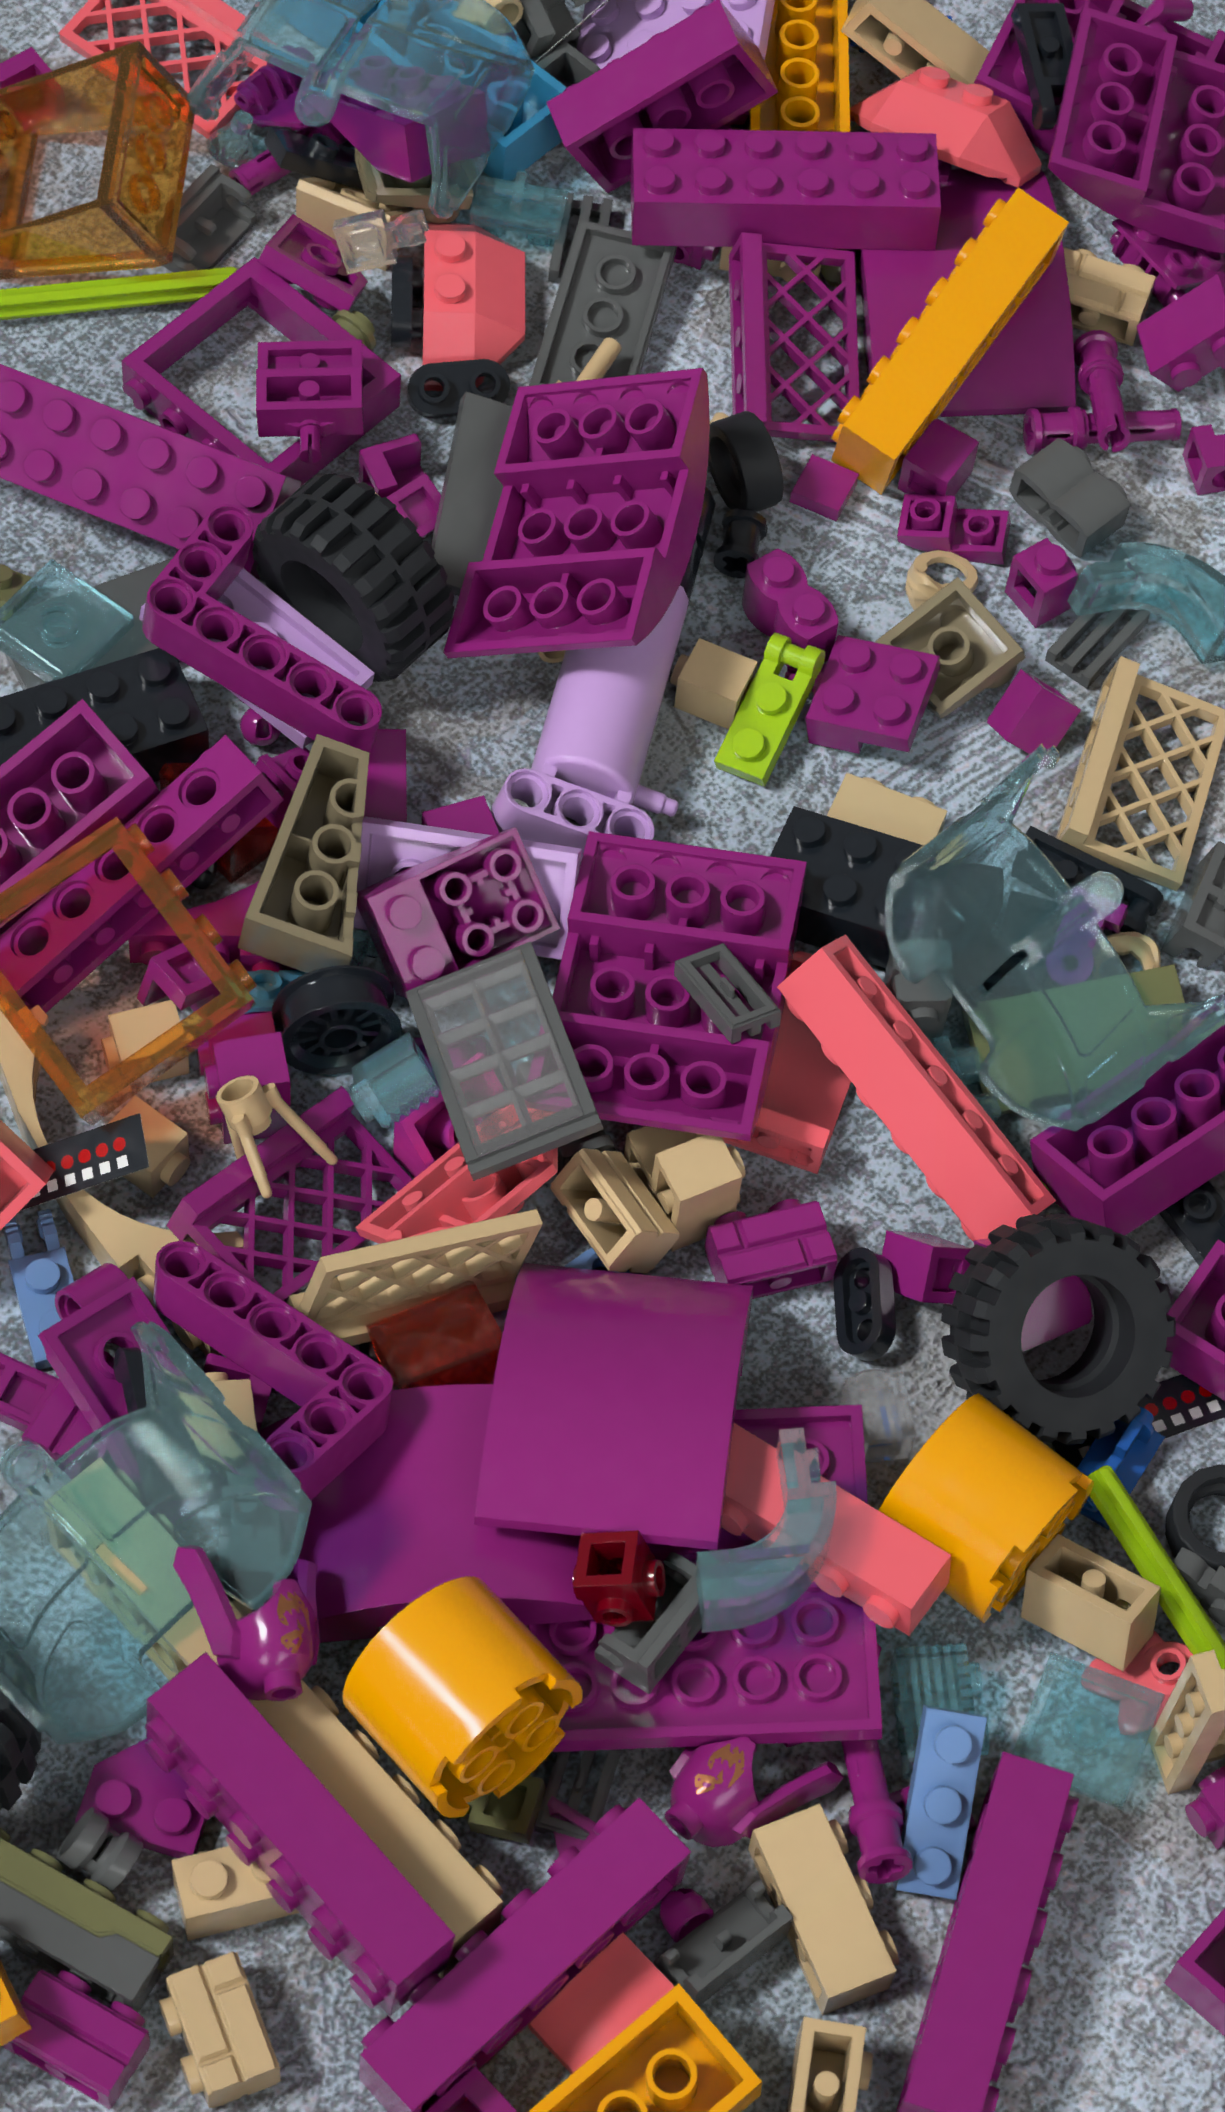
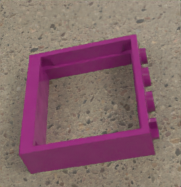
[121,257,401,488]

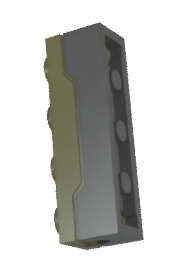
[0,1827,174,2012]

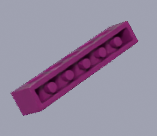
[0,735,284,1014]

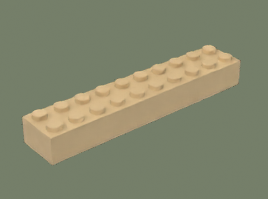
[44,1459,503,1979]

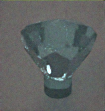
[207,110,254,168]

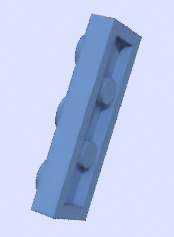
[893,1705,987,1900]

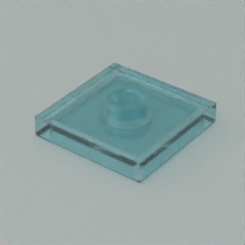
[0,559,134,683]
[1012,1652,1165,1810]

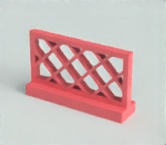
[58,0,285,141]

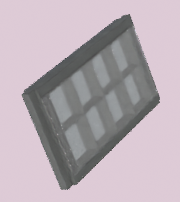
[406,941,604,1181]

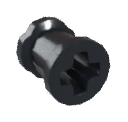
[713,509,768,579]

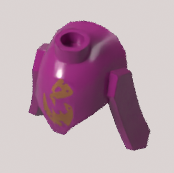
[173,1545,320,1701]
[664,1737,844,1848]

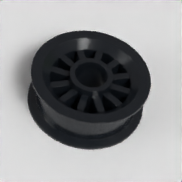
[272,965,402,1075]

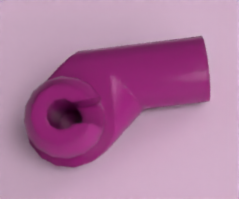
[1136,0,1194,33]

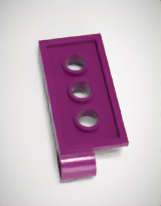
[38,1263,253,1530]

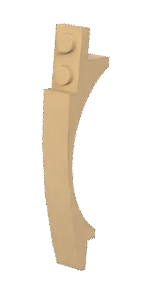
[0,995,244,1357]

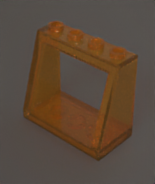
[0,41,197,280]
[0,817,257,1126]

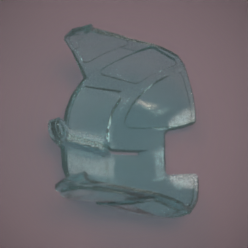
[187,0,535,218]
[885,743,1225,1131]
[0,1322,312,1745]

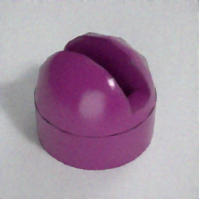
[659,1888,714,1943]

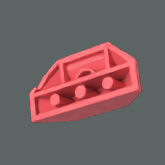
[850,67,1042,188]
[422,222,525,391]
[355,1105,558,1244]

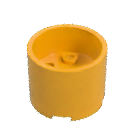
[878,1393,1094,1623]
[342,1576,582,1818]

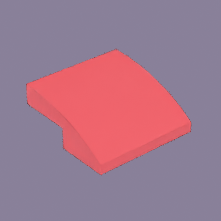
[528,1932,675,2075]

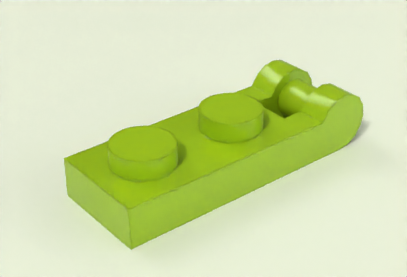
[714,632,825,787]

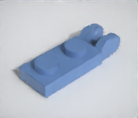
[3,1209,74,1370]

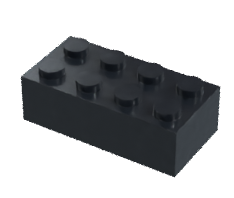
[0,648,209,782]
[770,806,999,991]

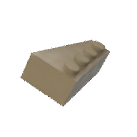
[238,734,369,973]

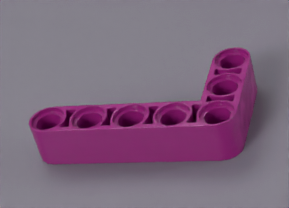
[142,504,382,752]
[153,1241,393,1511]

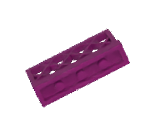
[729,232,860,442]
[166,1086,413,1303]

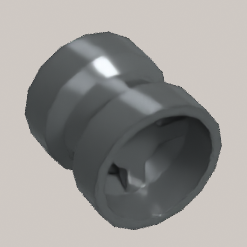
[56,1807,144,1892]

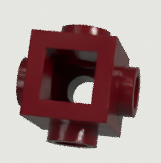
[573,1530,666,1627]

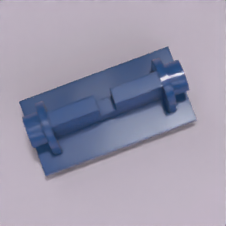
[1077,1406,1165,1530]

